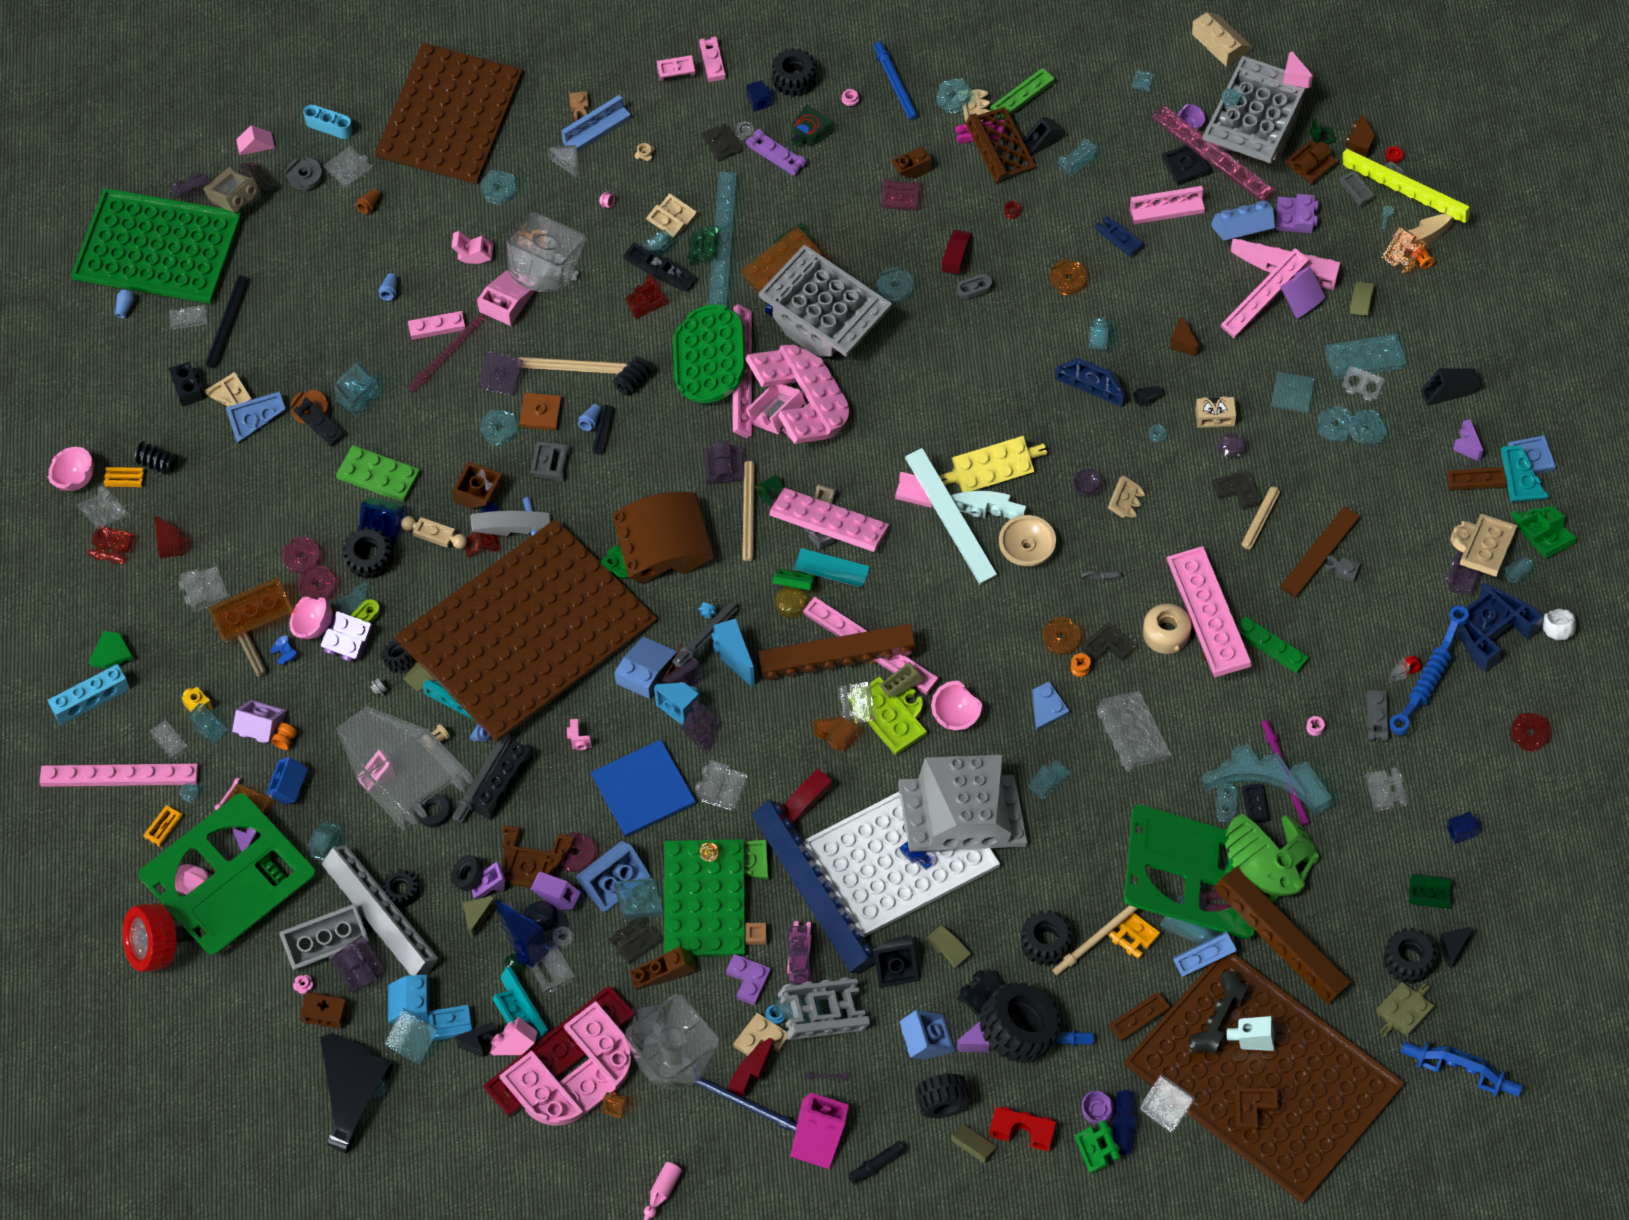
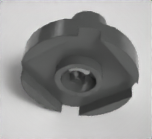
[286,157,323,193]

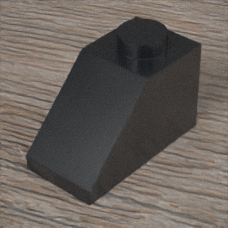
[1023,117,1064,156]

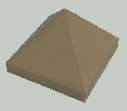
[814,484,835,504]

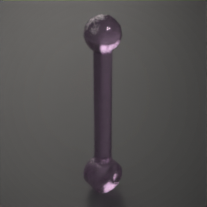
[806,1071,849,1081]

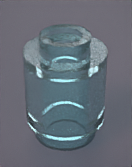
[1504,556,1533,583]

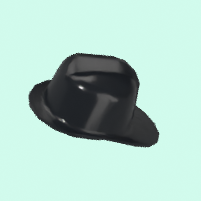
[523,901,568,940]

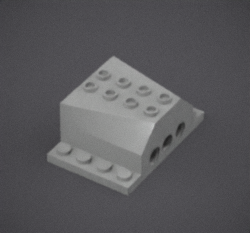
[1203,56,1306,163]
[759,245,892,357]
[898,755,1027,852]

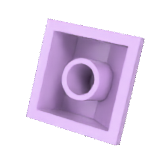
[232,700,287,743]

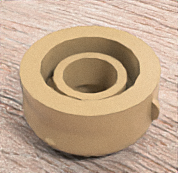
[1143,603,1192,654]

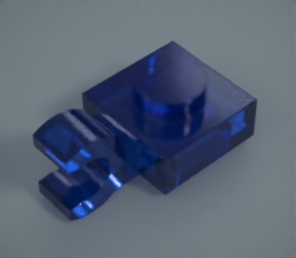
[899,841,932,870]

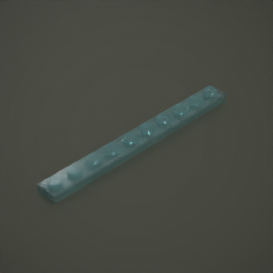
[708,172,737,306]

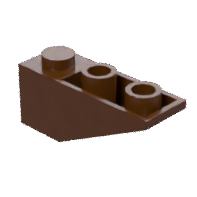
[630,946,697,990]

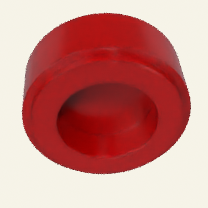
[1385,146,1404,165]

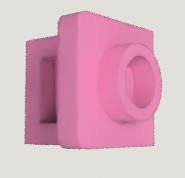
[567,719,592,750]

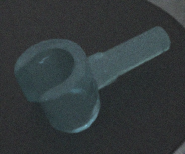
[1381,206,1393,231]

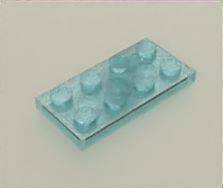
[1324,333,1406,380]

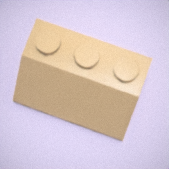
[1192,12,1253,67]

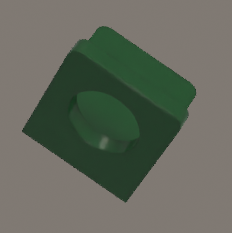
[1310,118,1336,144]
[755,475,784,506]

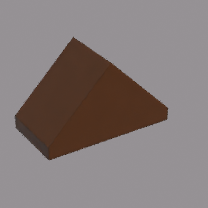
[1170,317,1199,356]

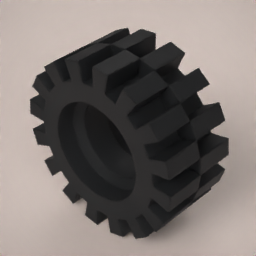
[381,639,417,673]
[381,869,419,908]

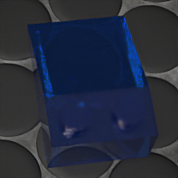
[496,900,549,968]

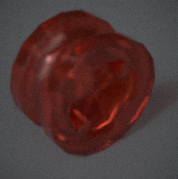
[1003,201,1020,219]

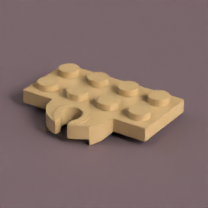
[1451,514,1517,577]

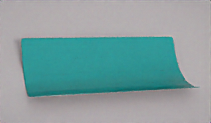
[792,548,869,588]

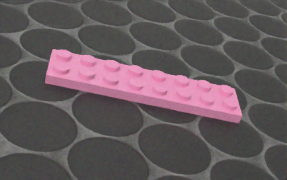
[1167,546,1251,678]

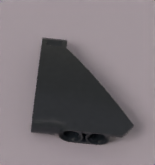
[320,1033,393,1154]

